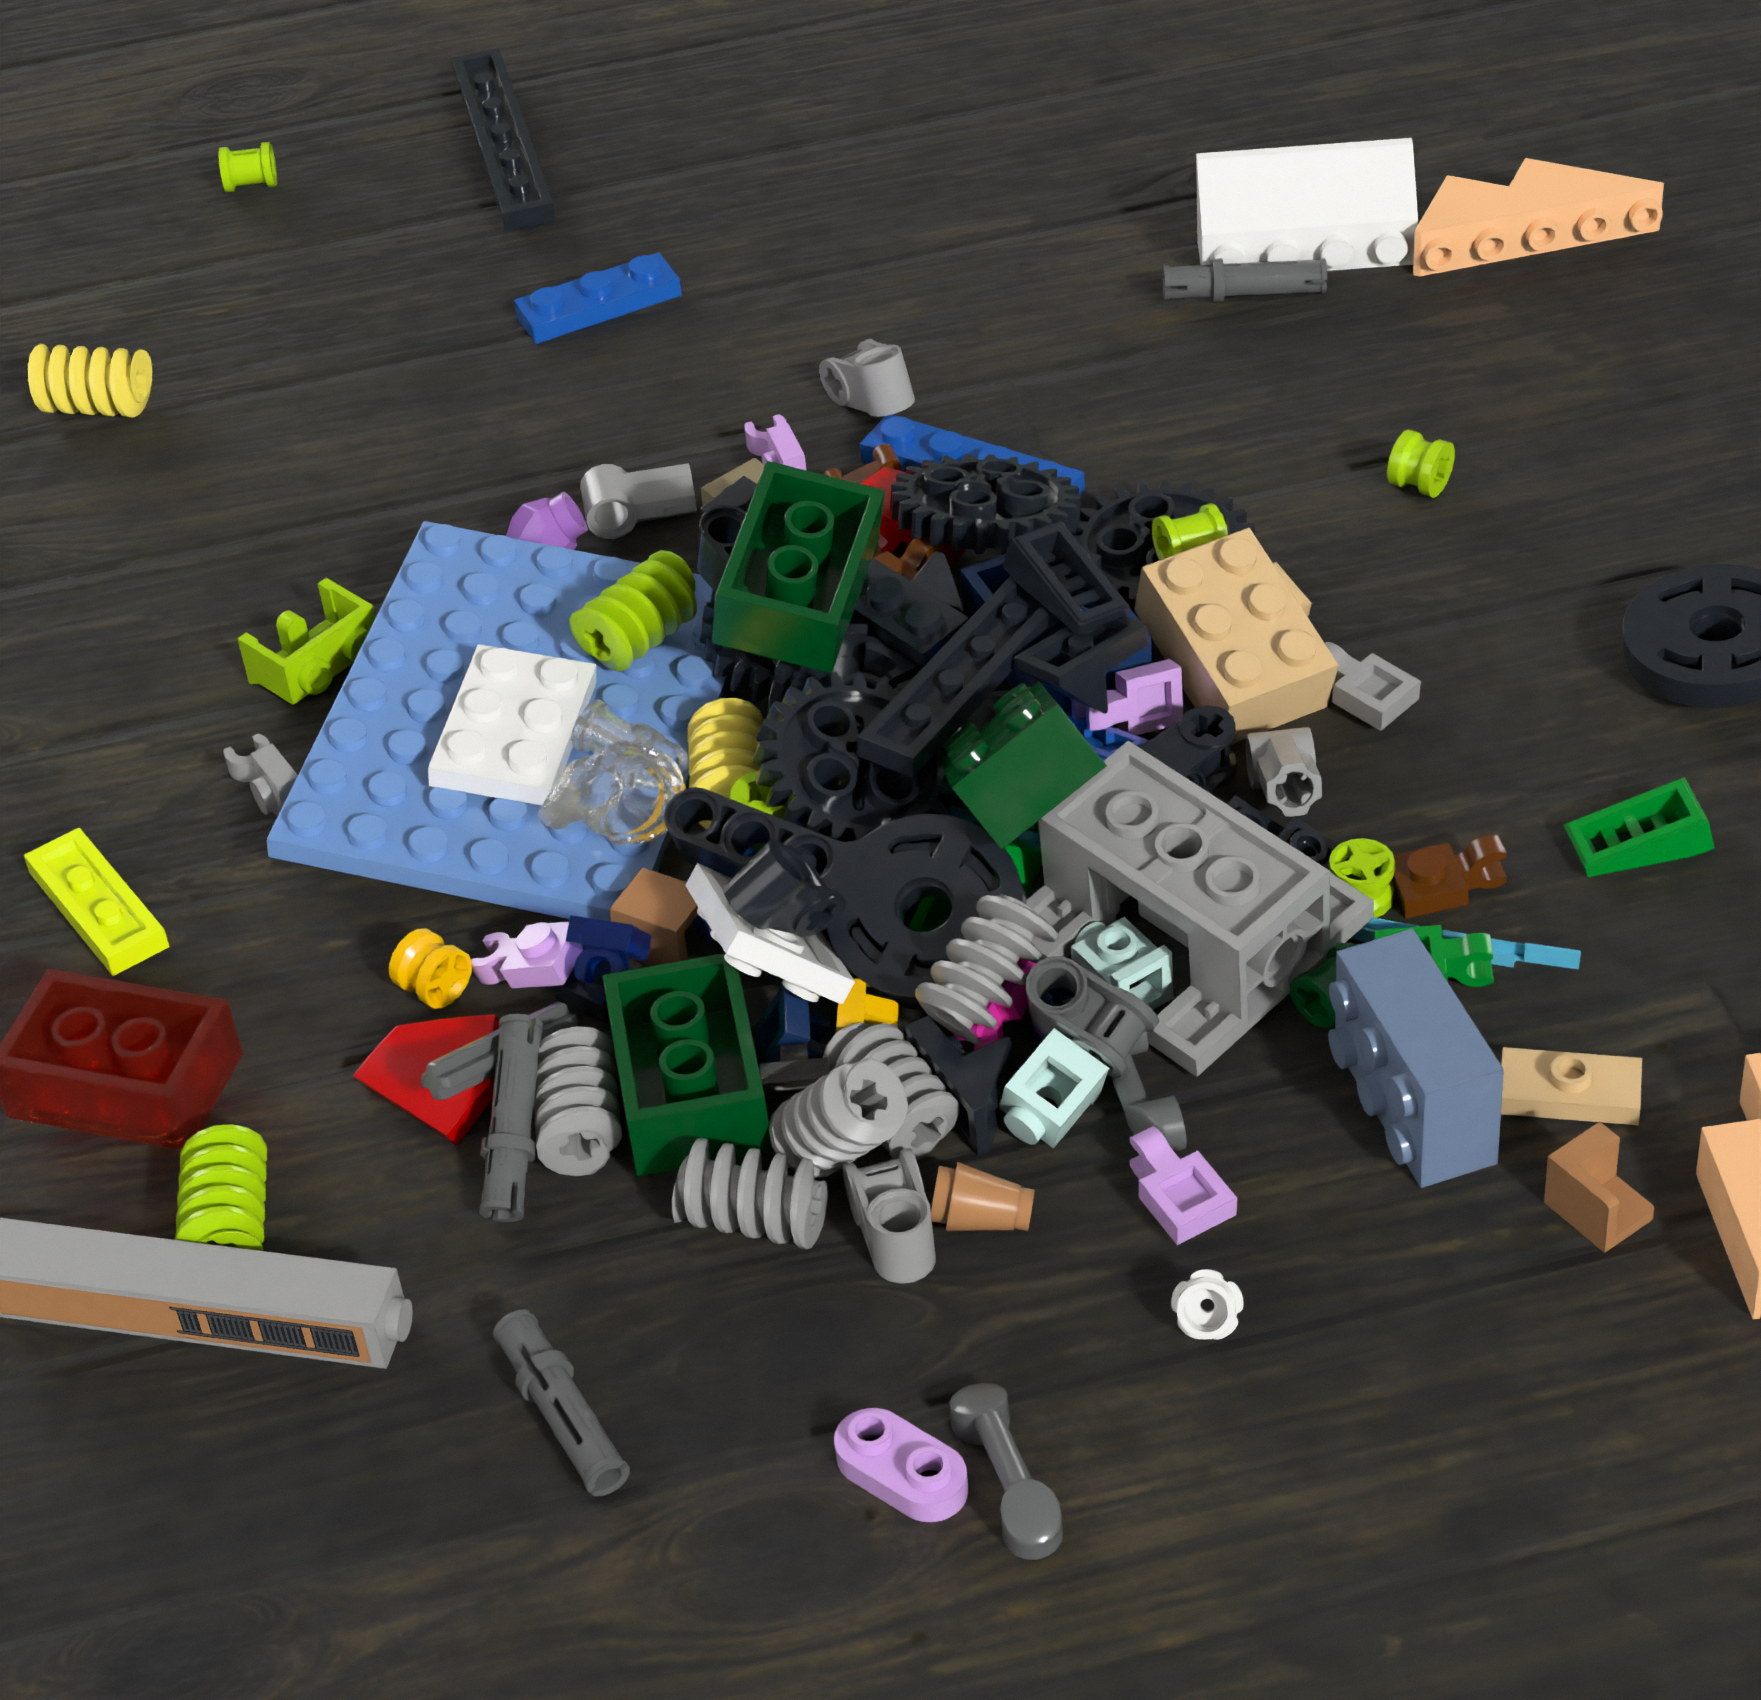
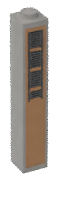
[0,1218,413,1369]

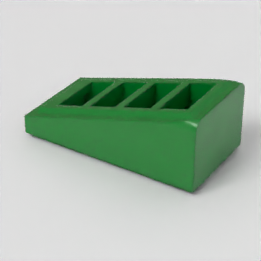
[1563,777,1715,877]

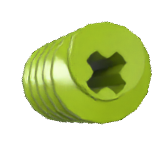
[569,550,697,672]
[175,1124,267,1251]

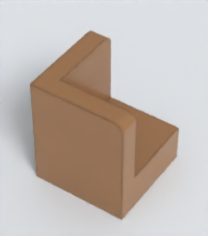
[609,867,698,966]
[1544,1122,1654,1253]

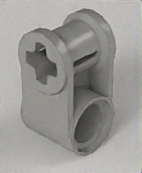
[819,339,915,417]
[842,1148,936,1284]

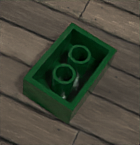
[712,460,885,673]
[939,682,1107,850]
[602,953,773,1177]

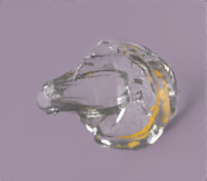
[537,741,686,846]

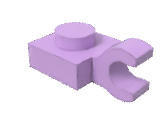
[744,414,806,470]
[1071,659,1183,736]
[1130,1126,1237,1245]

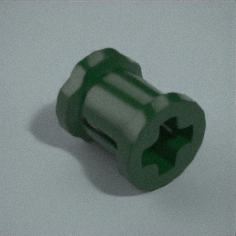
[1289,942,1356,1028]

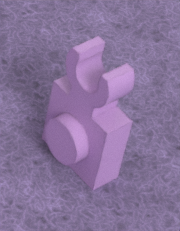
[471,921,590,988]

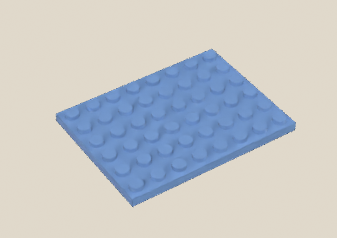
[267,521,732,928]

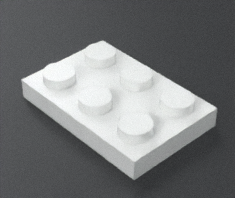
[428,644,597,807]
[685,863,855,1005]

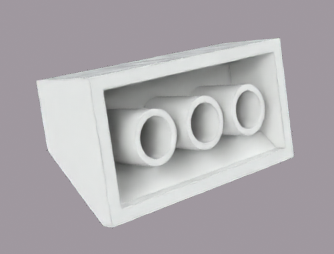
[1196,138,1418,271]

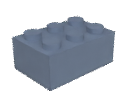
[1328,928,1504,1188]

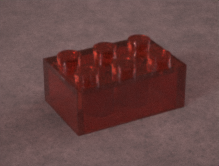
[0,969,243,1150]

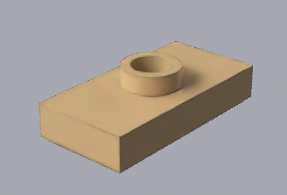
[1501,1047,1642,1125]

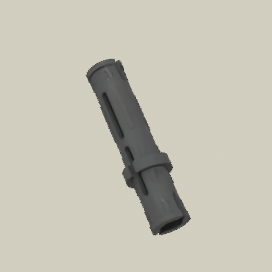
[1162,258,1327,302]
[479,1014,543,1222]
[493,1309,630,1496]

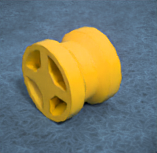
[389,928,472,1009]

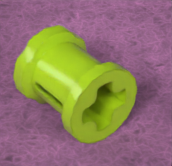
[219,142,277,192]
[1152,503,1228,560]

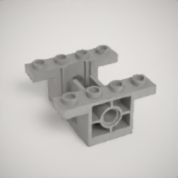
[1026,741,1374,1077]

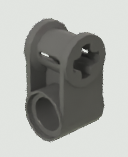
[1026,956,1160,1078]

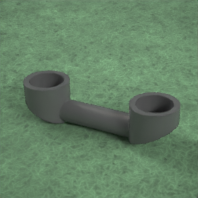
[1111,1031,1187,1152]
[949,1383,1063,1560]

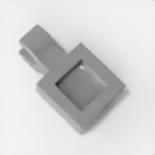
[1325,642,1421,731]
[224,734,298,817]

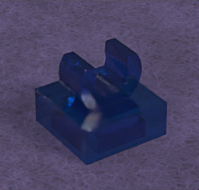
[565,915,652,984]

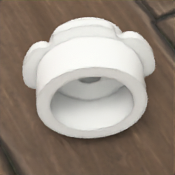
[1171,1269,1244,1340]

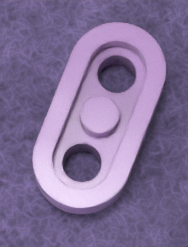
[834,1408,969,1522]

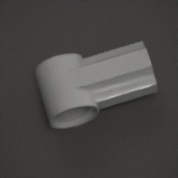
[580,463,697,539]
[1245,727,1322,816]

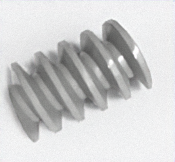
[915,894,1059,1045]
[822,1023,959,1160]
[534,1026,622,1176]
[769,1058,908,1178]
[672,1137,828,1249]

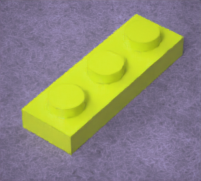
[24,828,170,976]

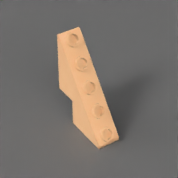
[1413,158,1664,276]
[1696,1053,1761,1320]

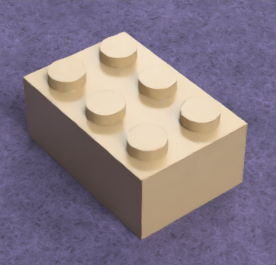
[1134,528,1339,745]

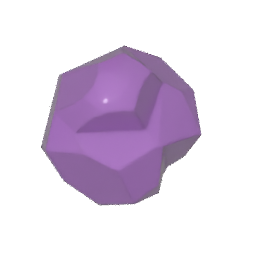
[506,492,588,550]

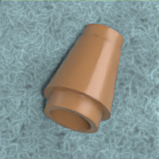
[931,1162,1035,1231]

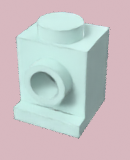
[1071,917,1173,1010]
[999,1028,1109,1148]

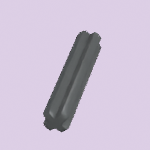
[421,1002,578,1100]

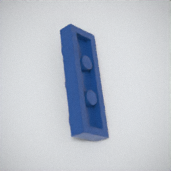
[514,252,682,344]

